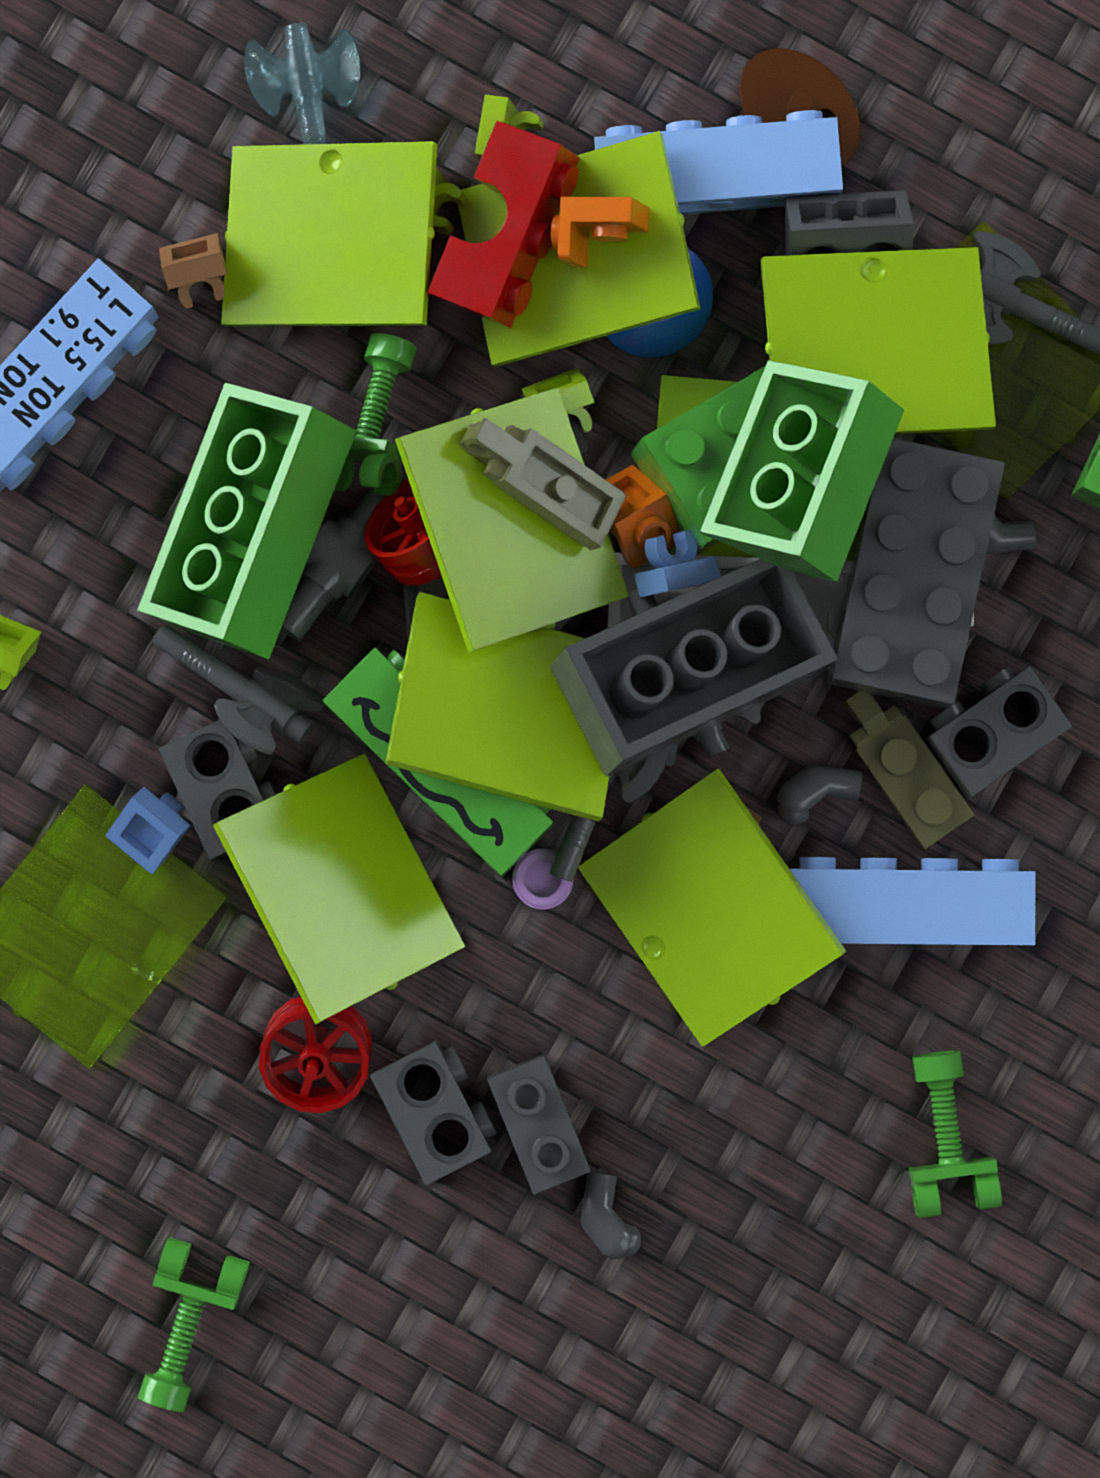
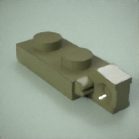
[459,418,626,550]
[842,691,975,850]

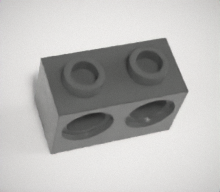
[785,190,914,256]
[923,665,1072,799]
[158,720,277,861]
[369,1040,497,1186]
[487,1054,591,1195]

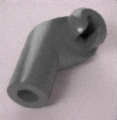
[776,764,862,824]
[580,1171,641,1259]

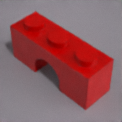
[427,120,580,328]

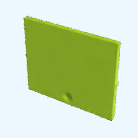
[458,131,701,367]
[221,141,438,327]
[760,247,996,434]
[395,387,629,653]
[385,592,609,822]
[213,753,465,1024]
[578,768,846,1047]

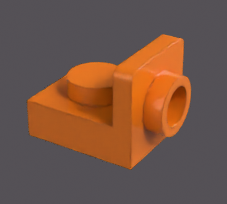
[551,197,649,268]
[606,464,680,569]

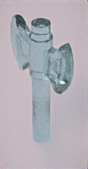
[244,23,360,145]

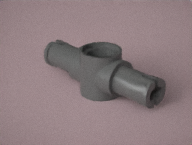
[281,487,386,642]

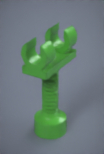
[334,333,417,495]
[908,1050,1002,1219]
[137,1237,250,1412]

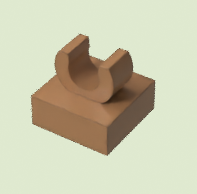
[159,233,227,309]

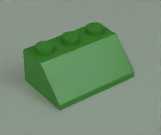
[700,360,904,582]

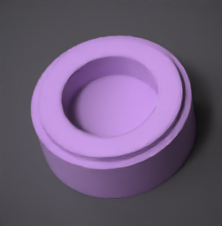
[512,849,573,910]

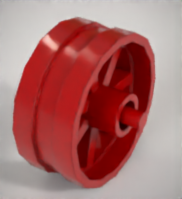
[364,479,442,585]
[259,996,373,1113]

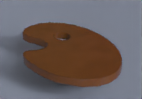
[739,48,860,167]

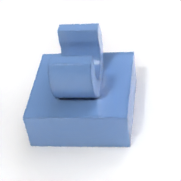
[634,529,721,598]
[106,787,191,875]

